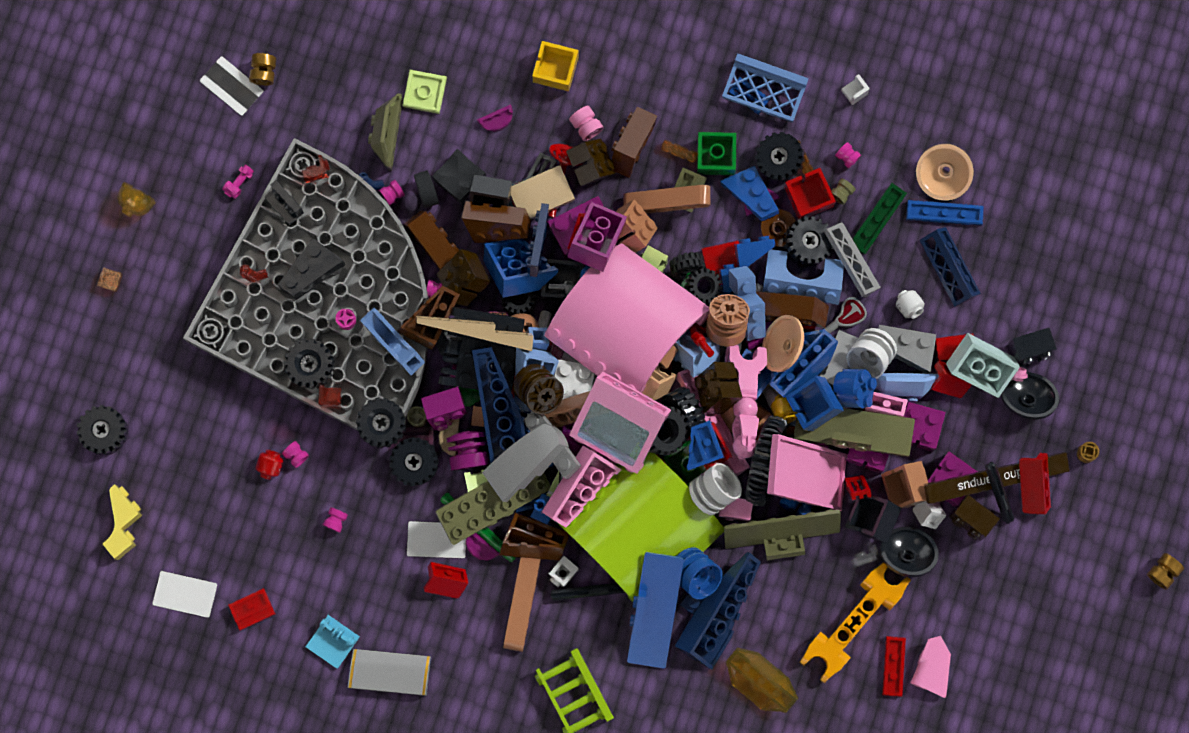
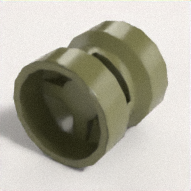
[831,178,856,205]
[407,406,427,428]

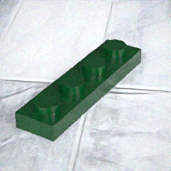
[853,183,907,256]

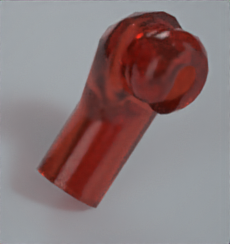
[240,265,269,283]

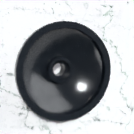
[1001,372,1059,420]
[880,527,939,577]

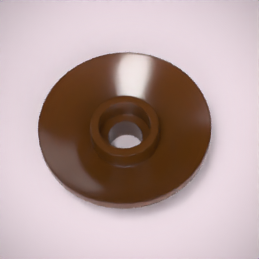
[760,209,796,247]

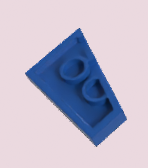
[720,166,779,221]

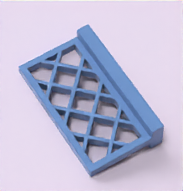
[722,54,809,123]

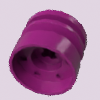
[446,431,491,471]

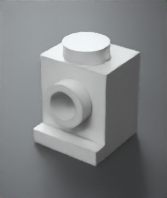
[549,556,579,587]

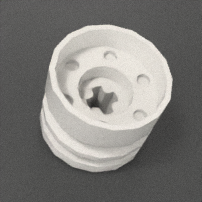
[846,328,897,379]
[689,463,742,515]

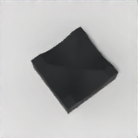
[432,149,486,204]

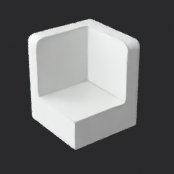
[841,74,870,105]
[913,501,946,529]

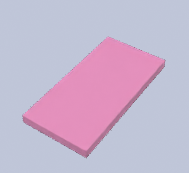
[767,434,847,511]

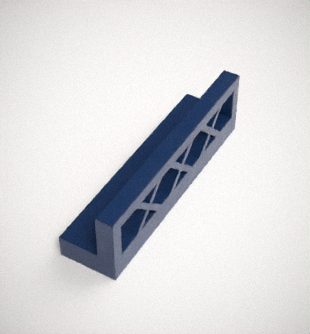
[920,227,981,307]

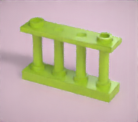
[535,648,614,733]

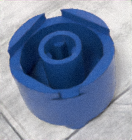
[833,369,877,408]

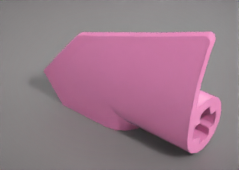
[911,636,951,698]

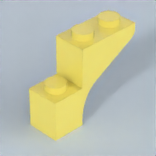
[103,484,142,560]

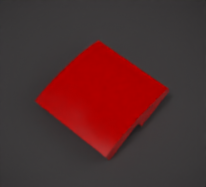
[701,240,739,286]

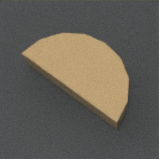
[439,419,460,456]

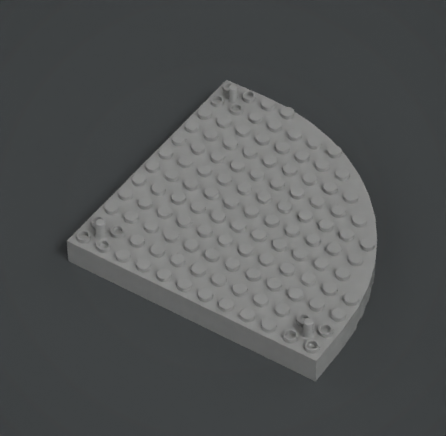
[183,138,429,430]

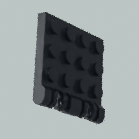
[438,307,525,391]

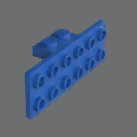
[627,552,684,668]

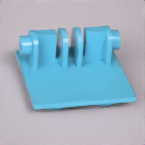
[306,615,360,669]

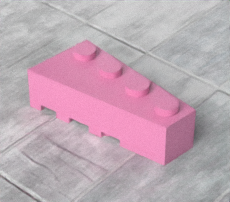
[542,446,622,527]

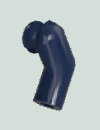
[359,172,384,190]

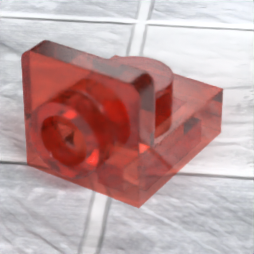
[302,155,330,183]

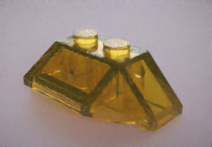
[725,647,798,713]

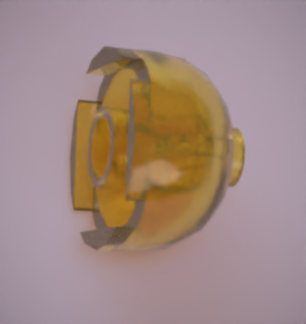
[117,182,156,217]

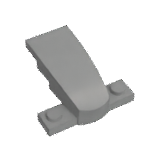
[482,411,581,502]

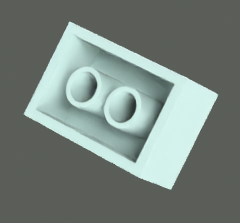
[946,333,1020,398]

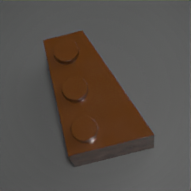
[397,286,460,350]

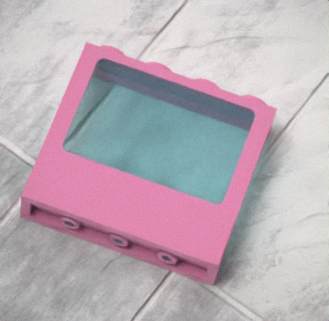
[569,372,671,474]

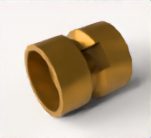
[249,53,276,86]
[1147,553,1184,590]

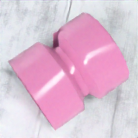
[569,106,604,141]

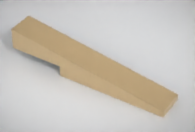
[415,316,533,351]

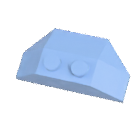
[874,373,939,402]

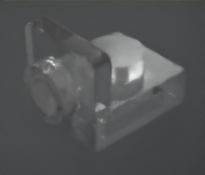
[851,541,879,568]

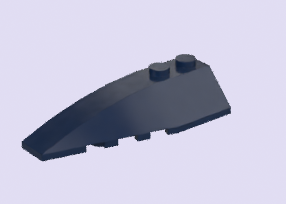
[472,347,526,463]
[675,552,761,670]

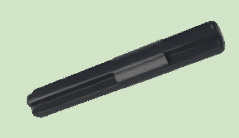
[985,462,1014,524]
[551,583,626,601]

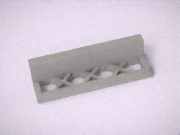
[824,222,881,298]

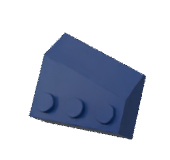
[483,239,558,298]

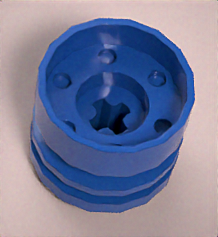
[676,547,722,599]

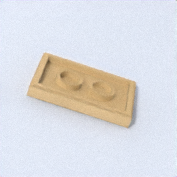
[511,165,575,220]

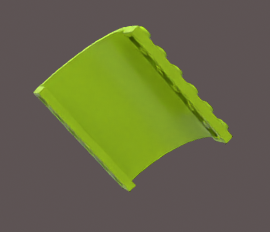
[557,442,724,602]

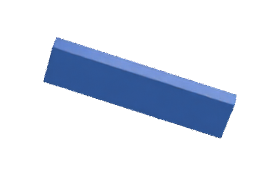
[906,200,984,226]

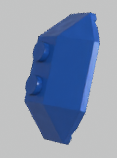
[770,329,838,398]

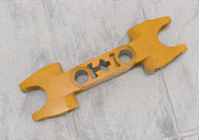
[799,562,911,683]

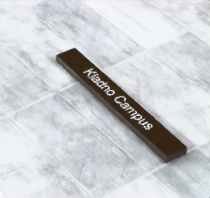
[924,452,1070,504]

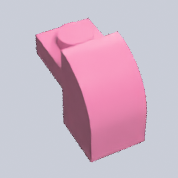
[718,498,753,522]

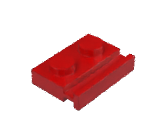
[228,588,276,631]

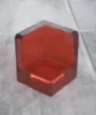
[319,385,342,408]

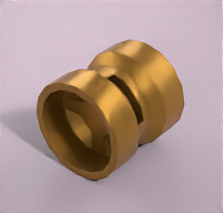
[1077,442,1099,463]

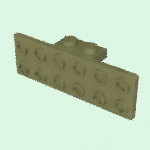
[793,408,915,457]
[435,473,551,545]
[724,509,841,560]

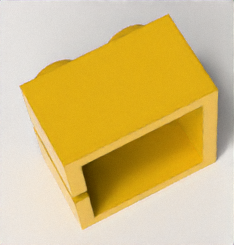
[532,41,579,91]

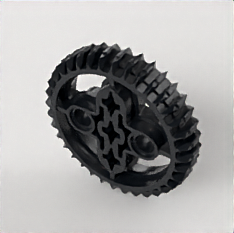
[745,416,788,506]

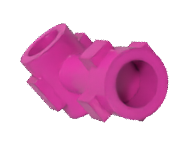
[222,164,254,199]

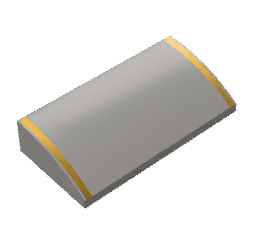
[348,649,431,696]

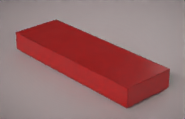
[882,636,906,697]

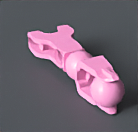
[725,345,767,460]

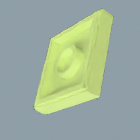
[402,70,447,114]

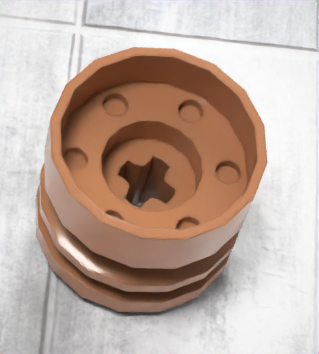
[706,294,750,347]

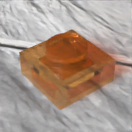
[97,267,123,292]

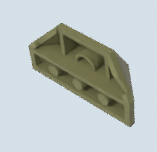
[368,94,403,171]

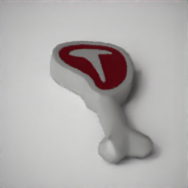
[815,297,867,333]

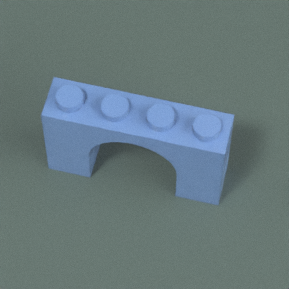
[762,249,844,305]

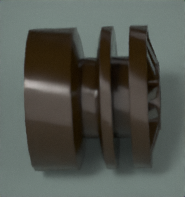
[513,364,564,415]

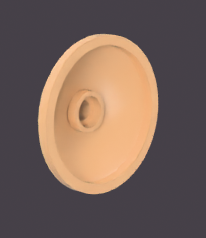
[916,144,974,200]
[762,315,804,373]

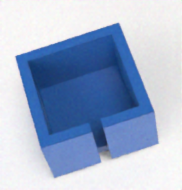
[785,376,844,431]

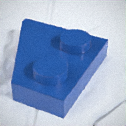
[687,420,724,471]

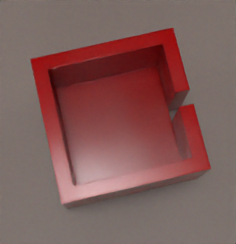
[784,168,836,220]

